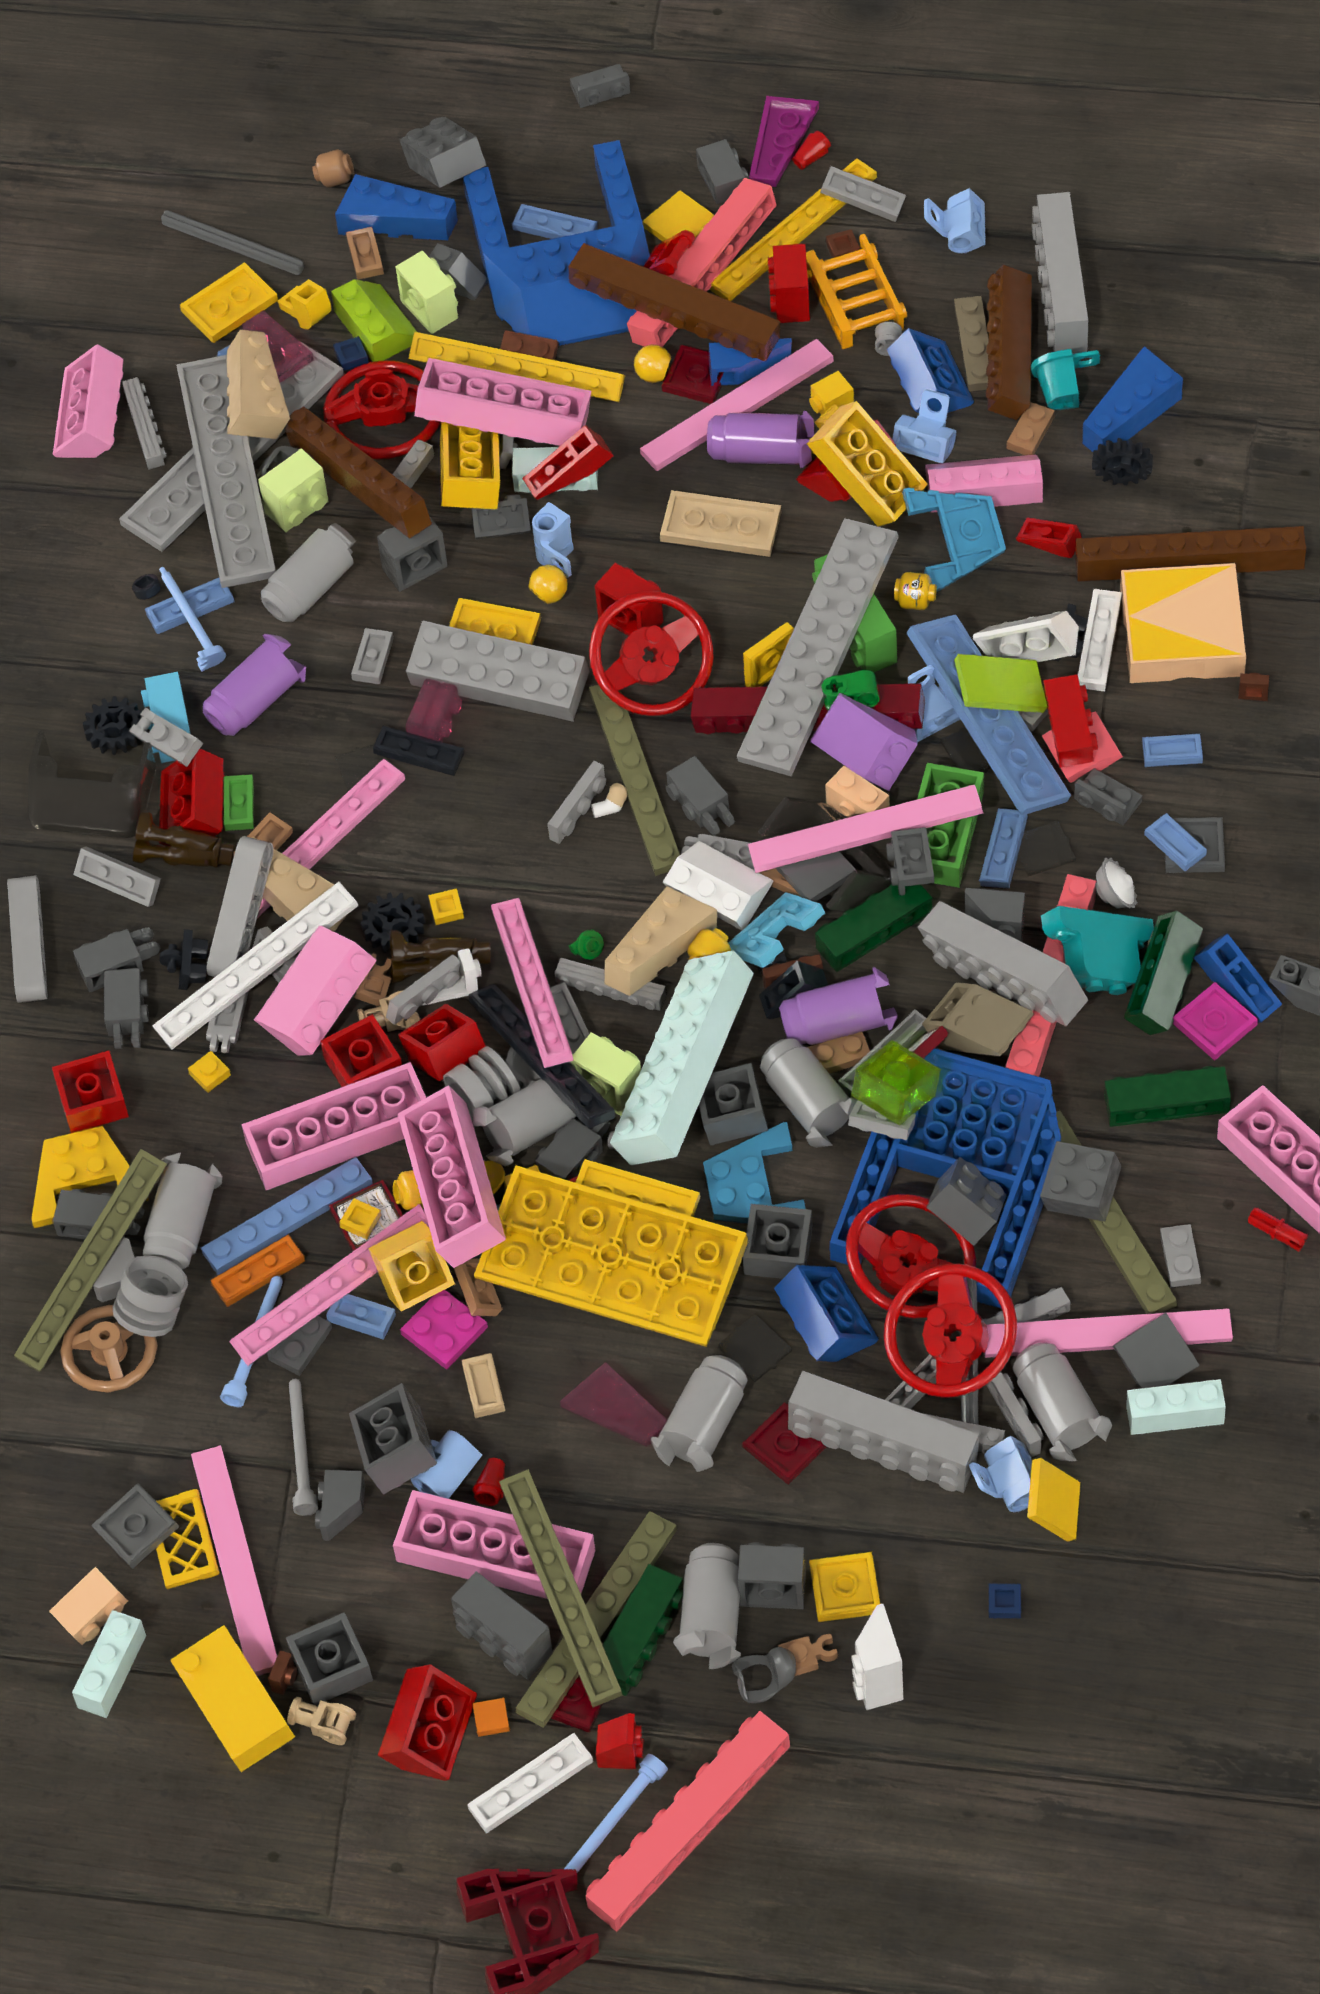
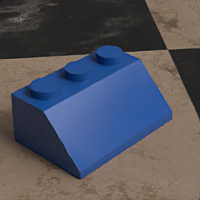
[887,328,974,413]
[774,1265,879,1362]

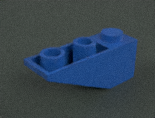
[709,338,792,386]

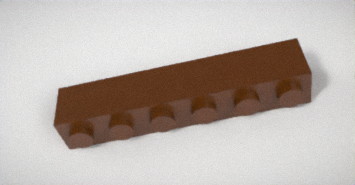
[986,265,1032,420]

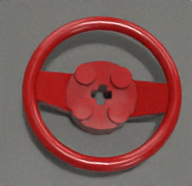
[323,360,441,459]
[589,591,714,716]
[846,1194,976,1318]
[884,1264,1017,1397]

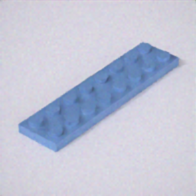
[907,614,1071,816]

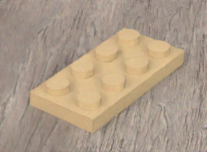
[660,490,781,557]

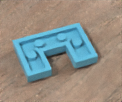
[728,892,825,968]

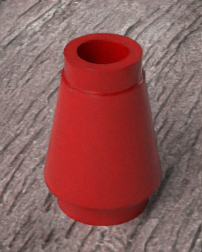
[792,131,831,170]
[473,1458,505,1506]

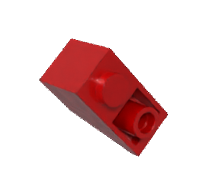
[596,1713,644,1769]

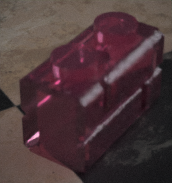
[406,679,462,742]

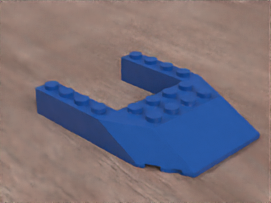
[463,140,650,346]
[830,1048,1061,1309]

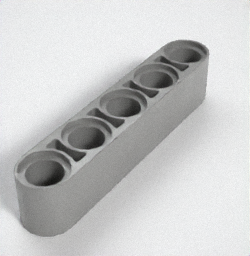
[207,836,273,977]
[7,875,48,1003]

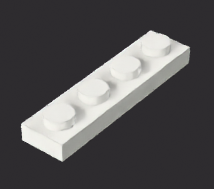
[1078,589,1122,691]
[467,1733,593,1834]

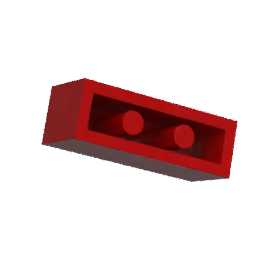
[1043,674,1098,768]

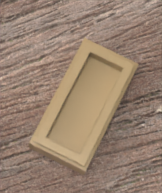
[461,1353,505,1418]

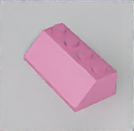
[53,344,123,458]
[925,455,1043,513]
[254,926,377,1056]

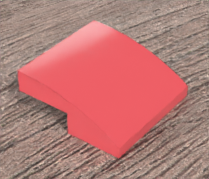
[1042,711,1123,783]

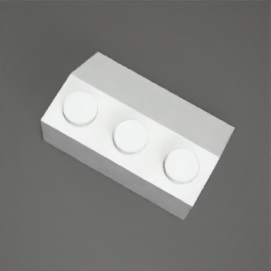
[973,611,1079,662]
[663,841,774,930]
[851,1604,903,1710]

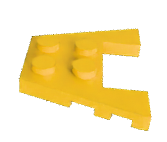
[31,1126,149,1228]

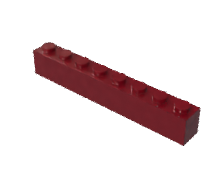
[691,684,925,734]

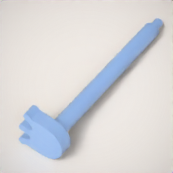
[159,567,226,672]

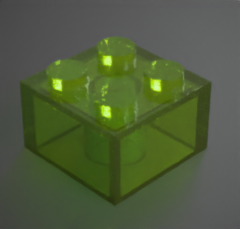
[851,1040,941,1125]

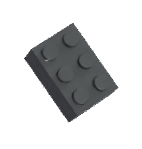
[399,117,486,188]
[349,1383,438,1494]
[451,1571,553,1680]

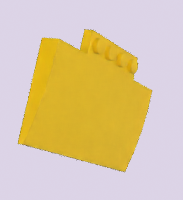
[474,1159,748,1347]

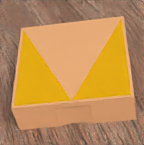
[1120,563,1246,683]

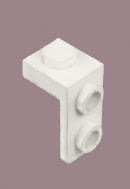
[415,948,481,1005]

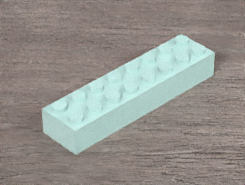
[610,950,754,1165]

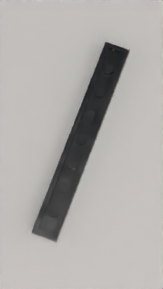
[469,984,615,1129]

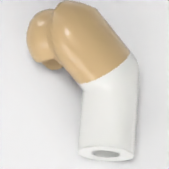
[591,783,627,818]

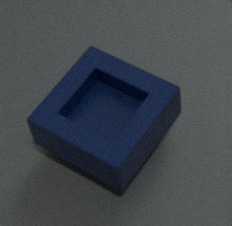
[333,336,369,371]
[989,1584,1021,1618]

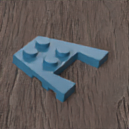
[902,488,1006,592]
[703,1122,806,1224]

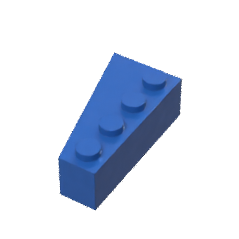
[335,174,458,240]
[1082,347,1183,452]

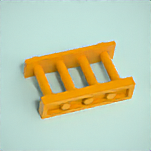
[806,234,907,349]

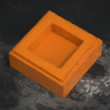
[473,1698,510,1737]

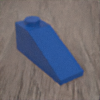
[1193,934,1282,1023]

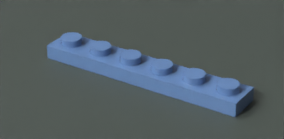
[201,1157,373,1275]

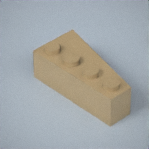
[227,330,290,439]
[252,837,347,932]
[604,886,717,996]

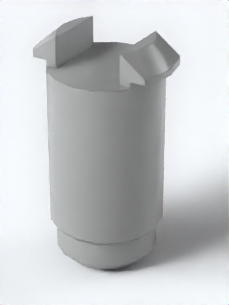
[261,523,356,622]
[760,1038,858,1148]
[472,1079,576,1166]
[143,1153,223,1269]
[1013,1343,1112,1461]
[651,1355,748,1472]
[673,1543,741,1669]

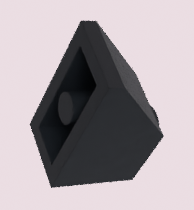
[759,961,828,1019]

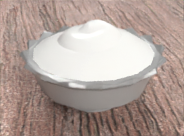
[1096,858,1138,908]

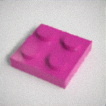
[1173,982,1258,1061]
[400,1290,488,1370]

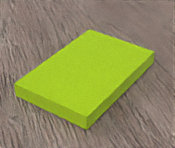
[954,654,1047,713]

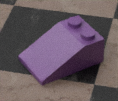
[811,692,918,791]

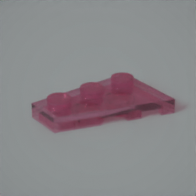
[242,310,314,383]
[560,1362,667,1447]

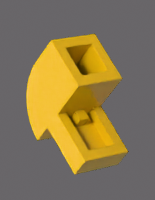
[278,279,331,329]

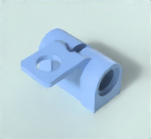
[924,188,986,253]
[892,389,956,464]
[532,502,574,578]
[908,665,960,742]
[411,1430,482,1499]
[969,1436,1032,1512]

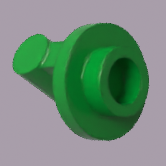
[569,929,604,960]

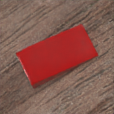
[1016,517,1082,558]

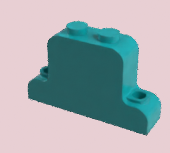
[1041,906,1154,995]

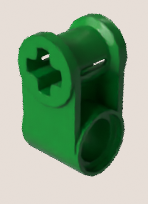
[821,670,879,711]

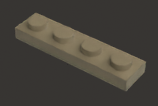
[954,296,989,391]

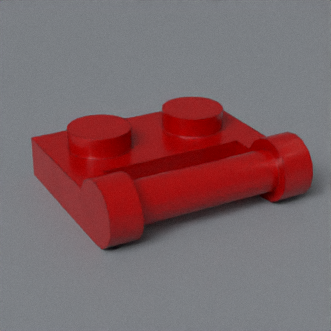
[643,230,695,276]

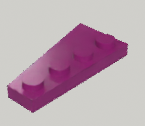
[749,96,819,187]

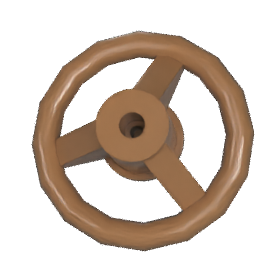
[60,1305,158,1393]

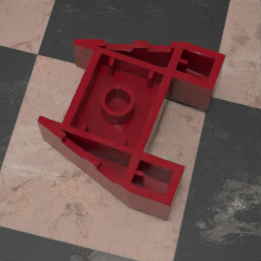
[456,1869,599,1994]

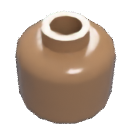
[312,149,354,188]

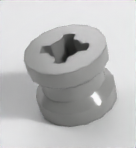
[875,322,902,356]

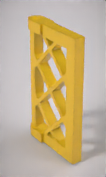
[156,1489,220,1589]

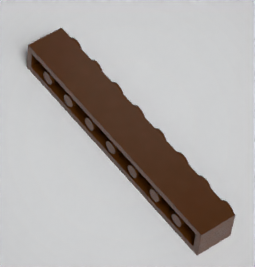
[568,243,780,361]
[284,406,432,539]
[1075,526,1306,582]

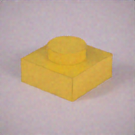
[428,888,464,925]
[188,1051,231,1093]
[339,1198,382,1239]

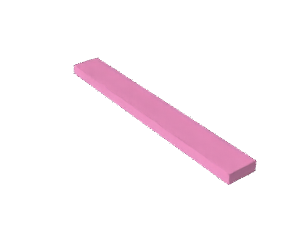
[640,339,834,471]
[257,759,405,918]
[748,785,983,873]
[491,898,573,1068]
[229,1204,429,1366]
[985,1309,1233,1358]
[191,1446,277,1676]

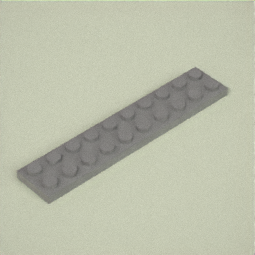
[119,342,344,552]
[176,355,276,588]
[737,518,899,776]

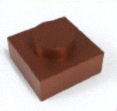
[826,229,860,258]
[1238,673,1269,701]
[268,1651,297,1695]

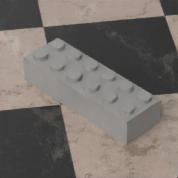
[1032,192,1088,354]
[406,621,589,722]
[918,901,1088,1026]
[788,1371,979,1493]

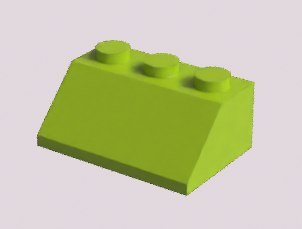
[331,279,417,362]

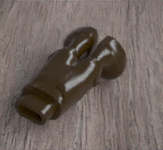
[133,811,234,868]
[390,930,491,983]

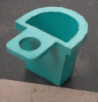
[1031,349,1100,410]

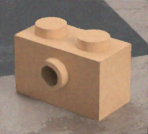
[826,766,890,818]
[49,1567,128,1645]

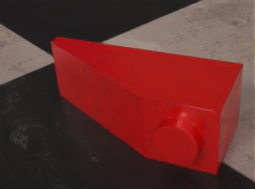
[522,425,614,500]

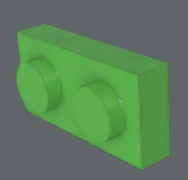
[224,774,254,831]

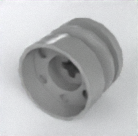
[443,1046,520,1127]
[112,1255,188,1337]

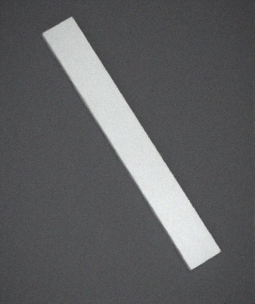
[152,882,358,1050]

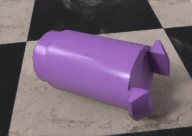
[707,411,815,468]
[203,634,306,736]
[779,967,898,1045]

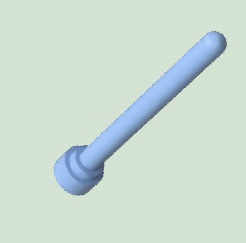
[220,1276,283,1407]
[564,1754,668,1873]

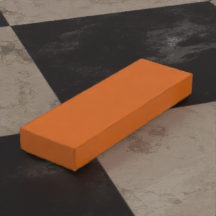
[210,1234,305,1307]

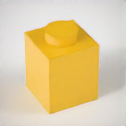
[809,371,854,415]

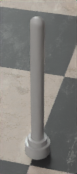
[289,1379,318,1516]

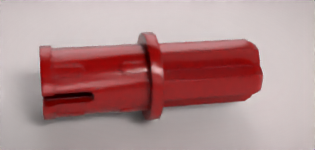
[1248,1208,1308,1252]

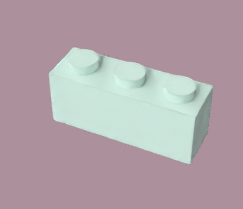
[512,447,598,493]
[1126,1379,1226,1435]
[72,1610,146,1718]

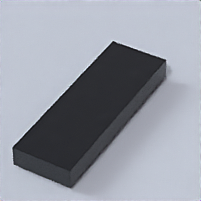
[373,726,464,776]

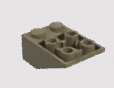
[922,982,1034,1056]

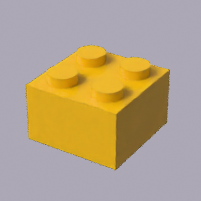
[368,1221,455,1312]

